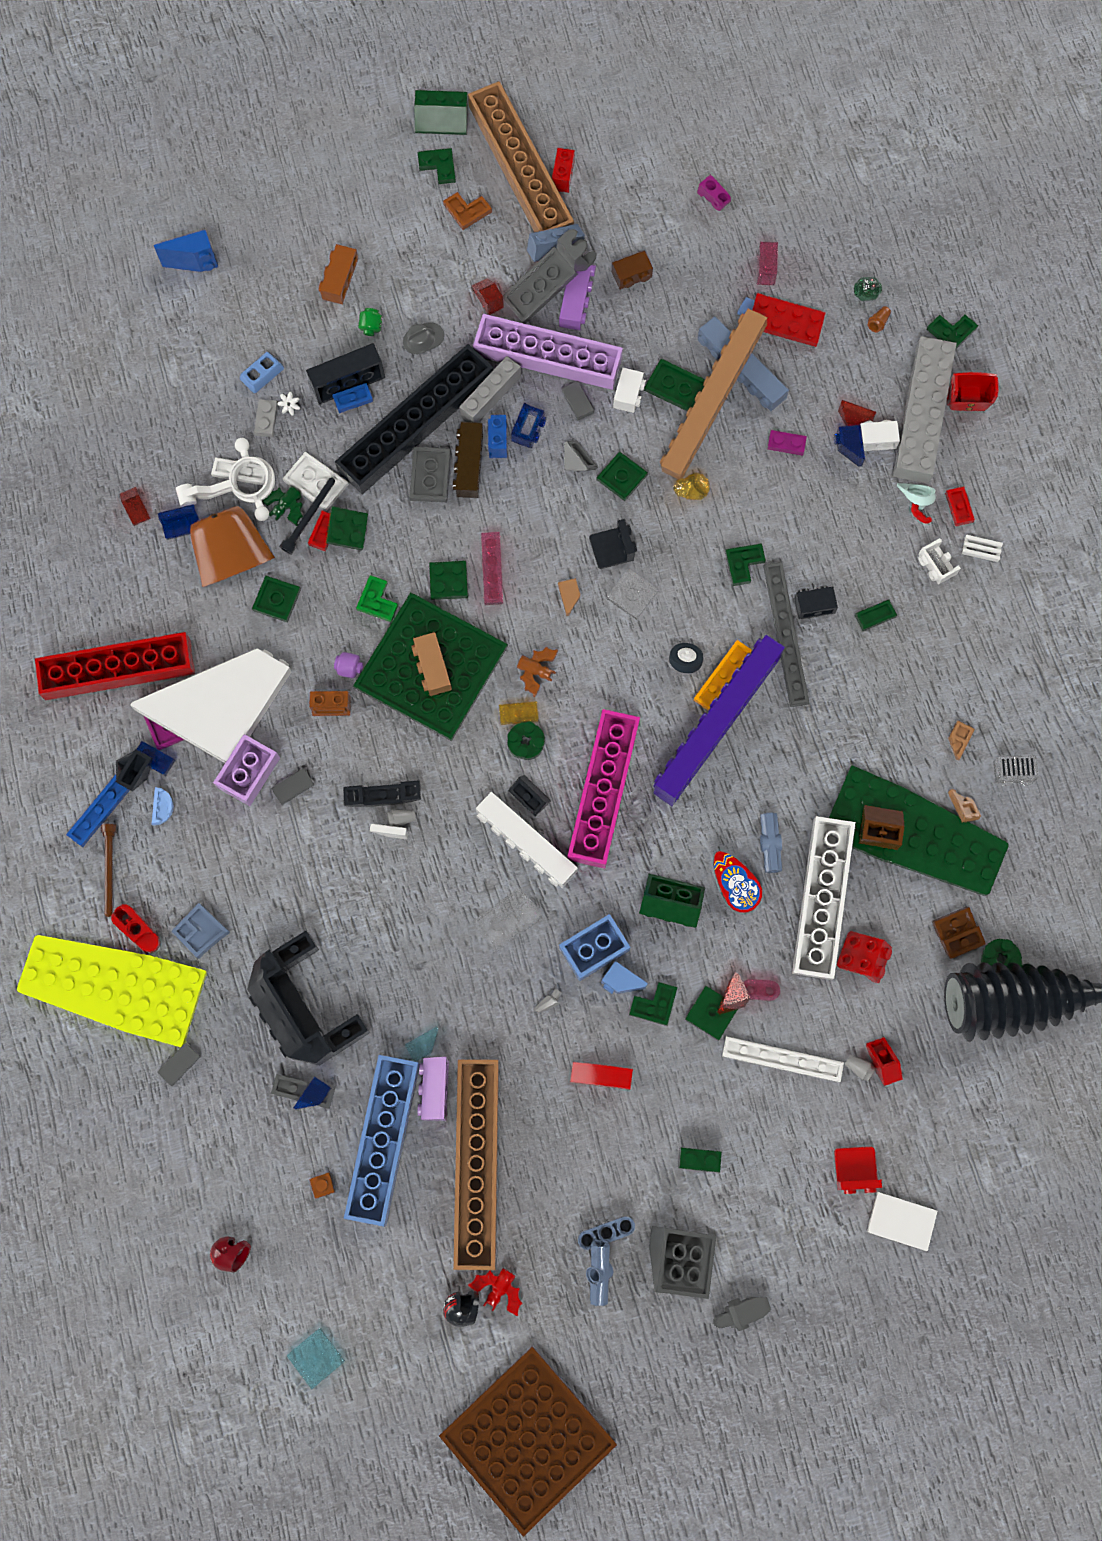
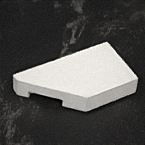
[370,824,408,839]

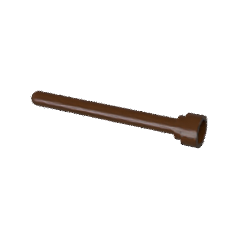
[101,824,117,917]

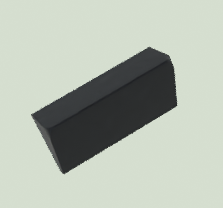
[508,775,551,817]

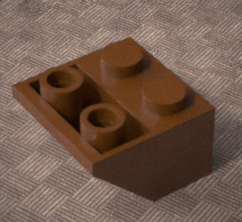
[859,805,904,850]

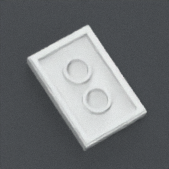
[283,452,349,511]
[867,1192,937,1251]

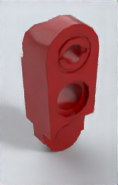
[111,904,160,953]

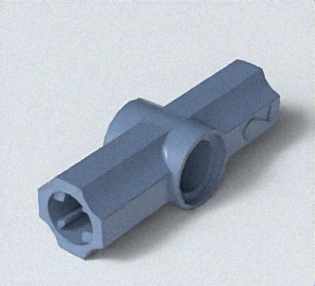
[760,813,782,873]
[586,1240,613,1306]

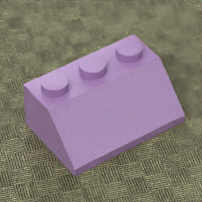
[418,1057,449,1121]

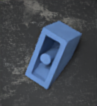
[601,961,648,994]

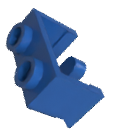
[488,415,507,458]

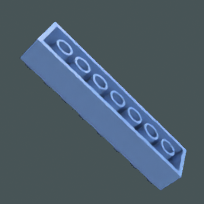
[344,1055,420,1227]

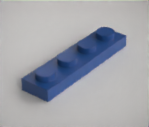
[66,775,130,847]

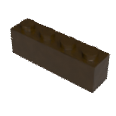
[453,422,483,498]

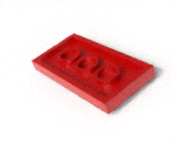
[752,293,826,347]

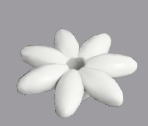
[277,392,300,416]

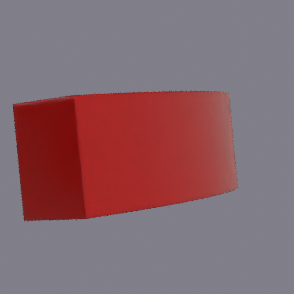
[570,1062,633,1090]

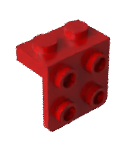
[837,931,892,984]
[834,1147,882,1194]

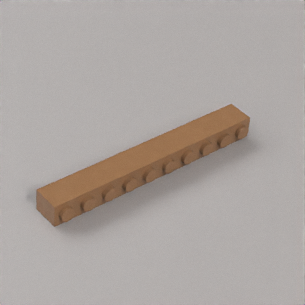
[660,309,767,481]

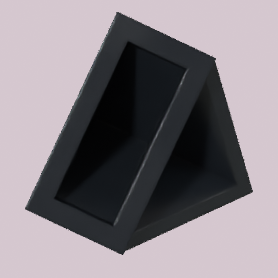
[115,749,153,792]

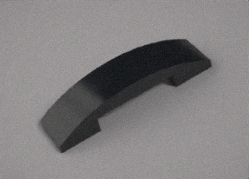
[343,780,421,807]

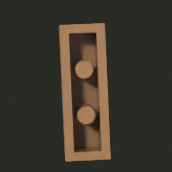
[411,632,452,696]

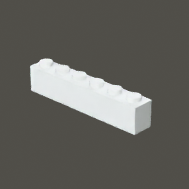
[476,792,578,888]

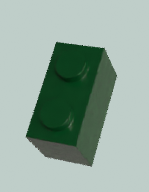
[678,1147,722,1173]

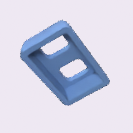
[240,352,284,393]

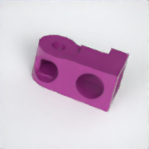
[697,174,731,211]

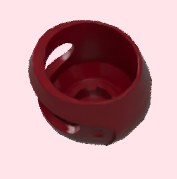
[210,1236,251,1273]

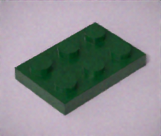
[644,359,705,412]

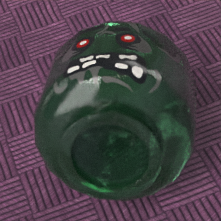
[854,277,882,301]

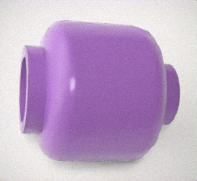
[334,652,363,678]

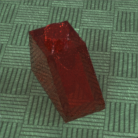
[471,278,504,315]

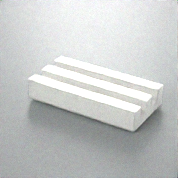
[962,535,1003,562]

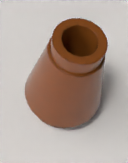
[868,306,891,333]

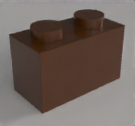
[611,250,653,289]

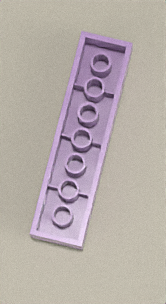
[473,314,623,390]

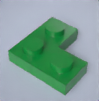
[356,575,398,623]

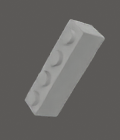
[459,356,521,423]

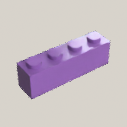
[559,264,596,330]

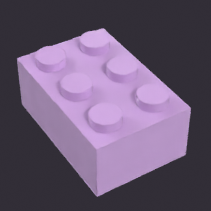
[213,734,280,806]

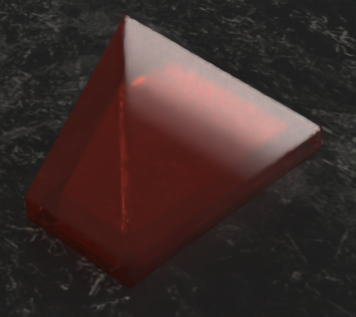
[838,400,876,432]

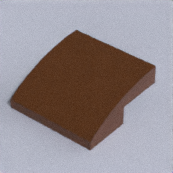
[932,906,986,959]

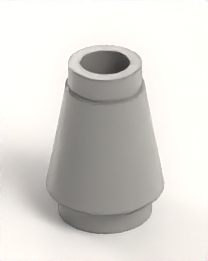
[387,810,416,827]
[845,1055,876,1082]

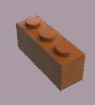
[319,244,359,305]

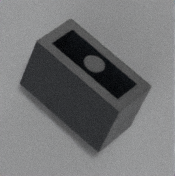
[794,586,838,620]

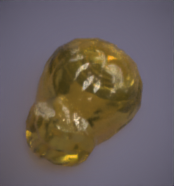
[673,473,710,500]

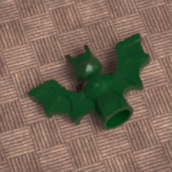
[262,486,303,526]

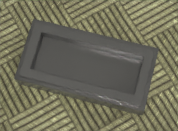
[562,381,594,420]
[271,768,314,805]
[157,1043,201,1086]

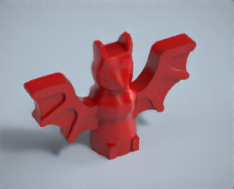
[468,1268,523,1316]

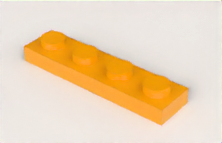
[694,640,752,710]

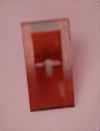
[119,487,151,526]
[717,972,750,1014]

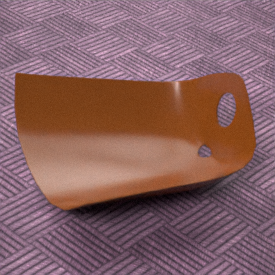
[190,506,275,587]

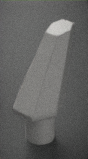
[533,989,562,1013]

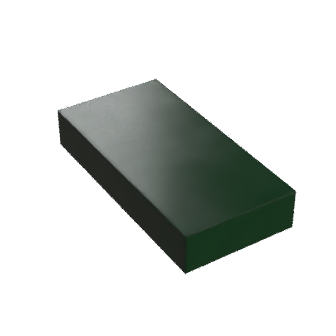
[855,599,897,631]

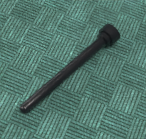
[279,477,335,555]

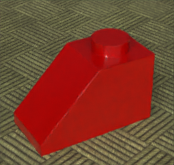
[866,1037,903,1086]

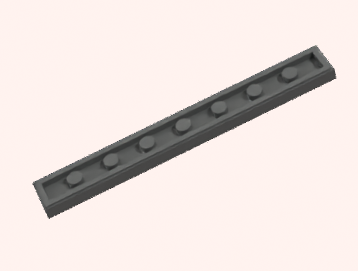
[763,562,809,707]

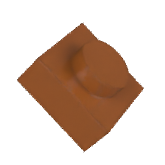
[309,1173,335,1199]

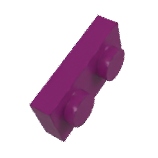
[767,430,807,456]

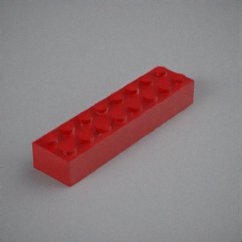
[35,632,195,701]

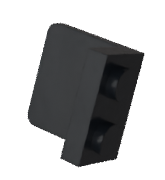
[589,519,637,569]

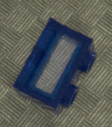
[511,402,547,449]

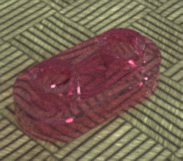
[740,979,780,1001]

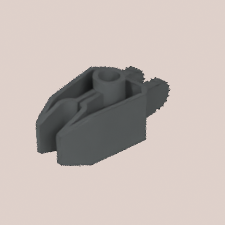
[713,1297,771,1331]

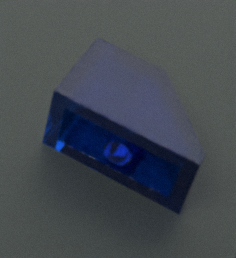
[834,425,865,467]

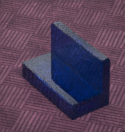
[157,504,199,540]

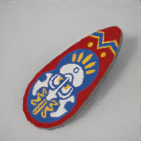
[713,851,762,913]

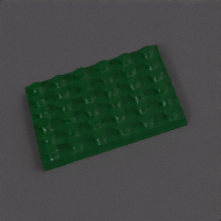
[353,592,508,741]

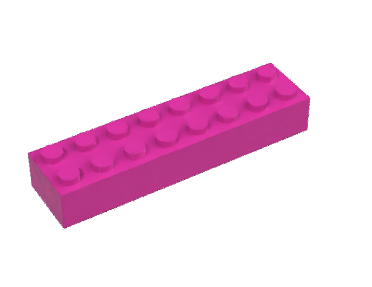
[568,709,640,869]

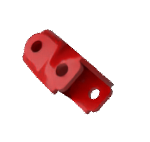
[946,372,999,411]

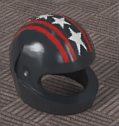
[443,1290,479,1327]

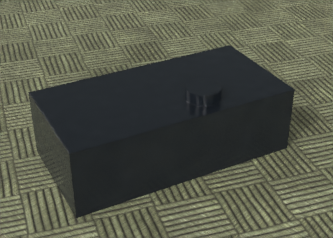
[306,343,385,405]

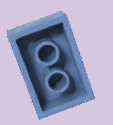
[559,914,631,981]

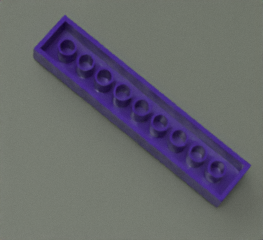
[653,635,785,807]

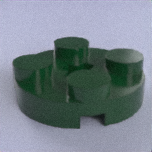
[507,721,545,760]
[981,939,1022,967]

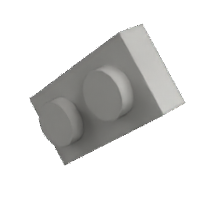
[254,399,278,437]

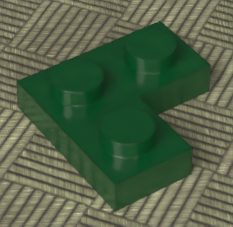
[417,148,456,184]
[926,315,979,350]
[725,543,766,586]
[629,982,678,1026]

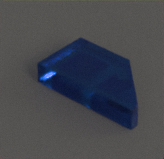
[293,1077,332,1110]

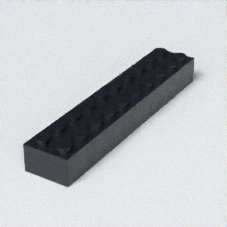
[335,344,493,495]

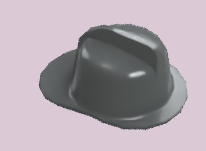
[403,322,445,355]

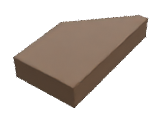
[558,578,580,616]
[948,721,975,761]
[948,789,981,822]

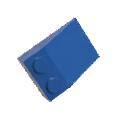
[154,230,218,272]

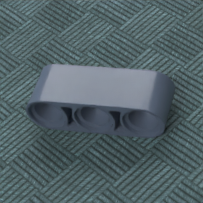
[578,1216,635,1250]

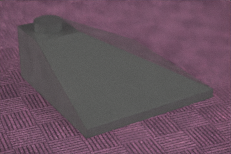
[649,1226,716,1299]

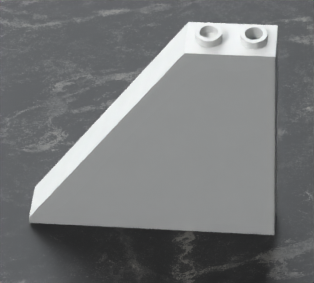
[130,649,291,763]

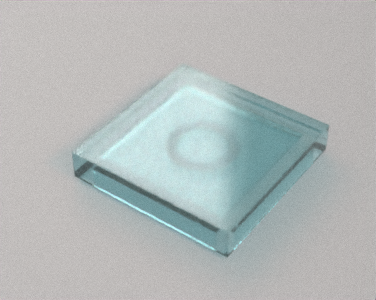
[287,1328,345,1390]

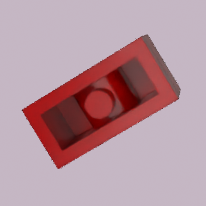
[552,148,575,193]

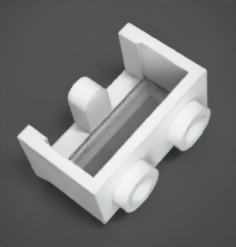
[918,538,961,585]

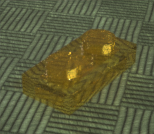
[499,701,539,725]

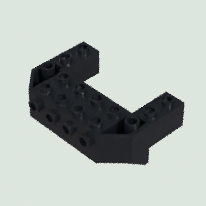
[247,931,370,1066]

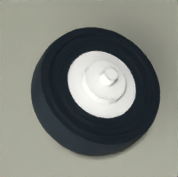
[669,643,703,674]

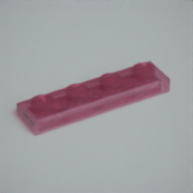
[481,532,503,605]

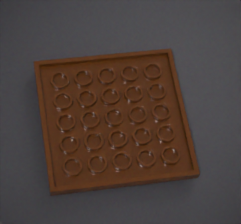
[439,1346,617,1537]

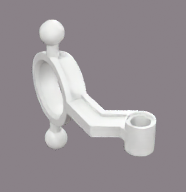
[176,438,275,521]

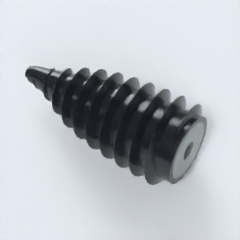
[944,962,1102,1042]

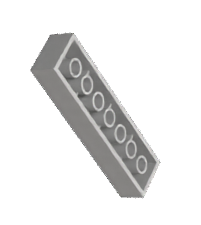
[892,336,957,484]

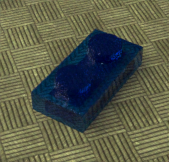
[137,741,176,777]

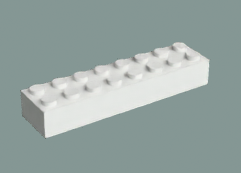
[792,816,855,980]

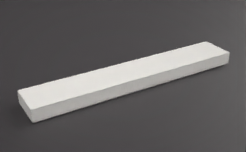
[722,1036,844,1083]

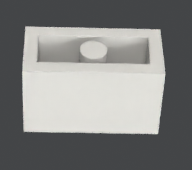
[613,368,646,413]
[858,420,900,451]

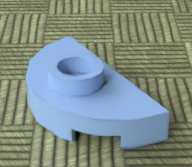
[152,787,174,826]

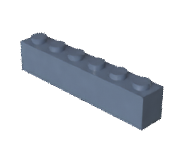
[698,316,789,411]

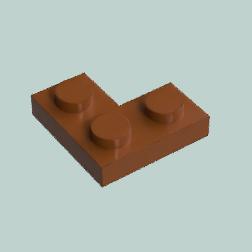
[443,192,492,230]

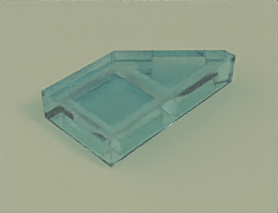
[405,1027,439,1062]

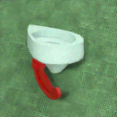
[897,483,936,524]

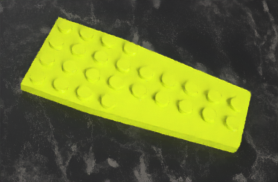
[17,935,207,1047]

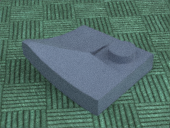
[171,903,230,959]

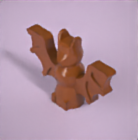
[517,647,558,697]

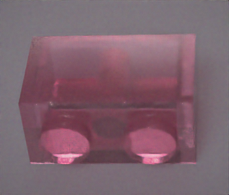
[757,241,778,286]

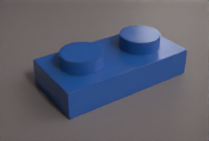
[332,383,373,413]

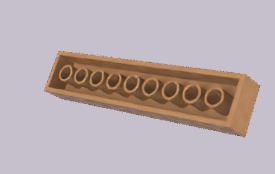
[468,81,574,232]
[453,1060,499,1270]

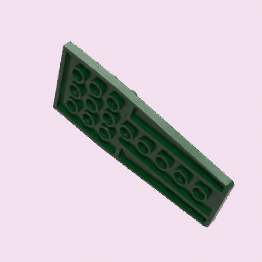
[829,765,1009,896]

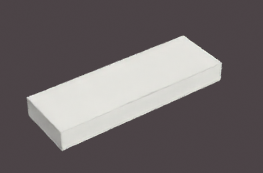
[211,457,266,485]

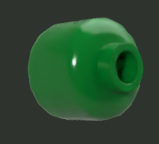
[358,308,383,336]

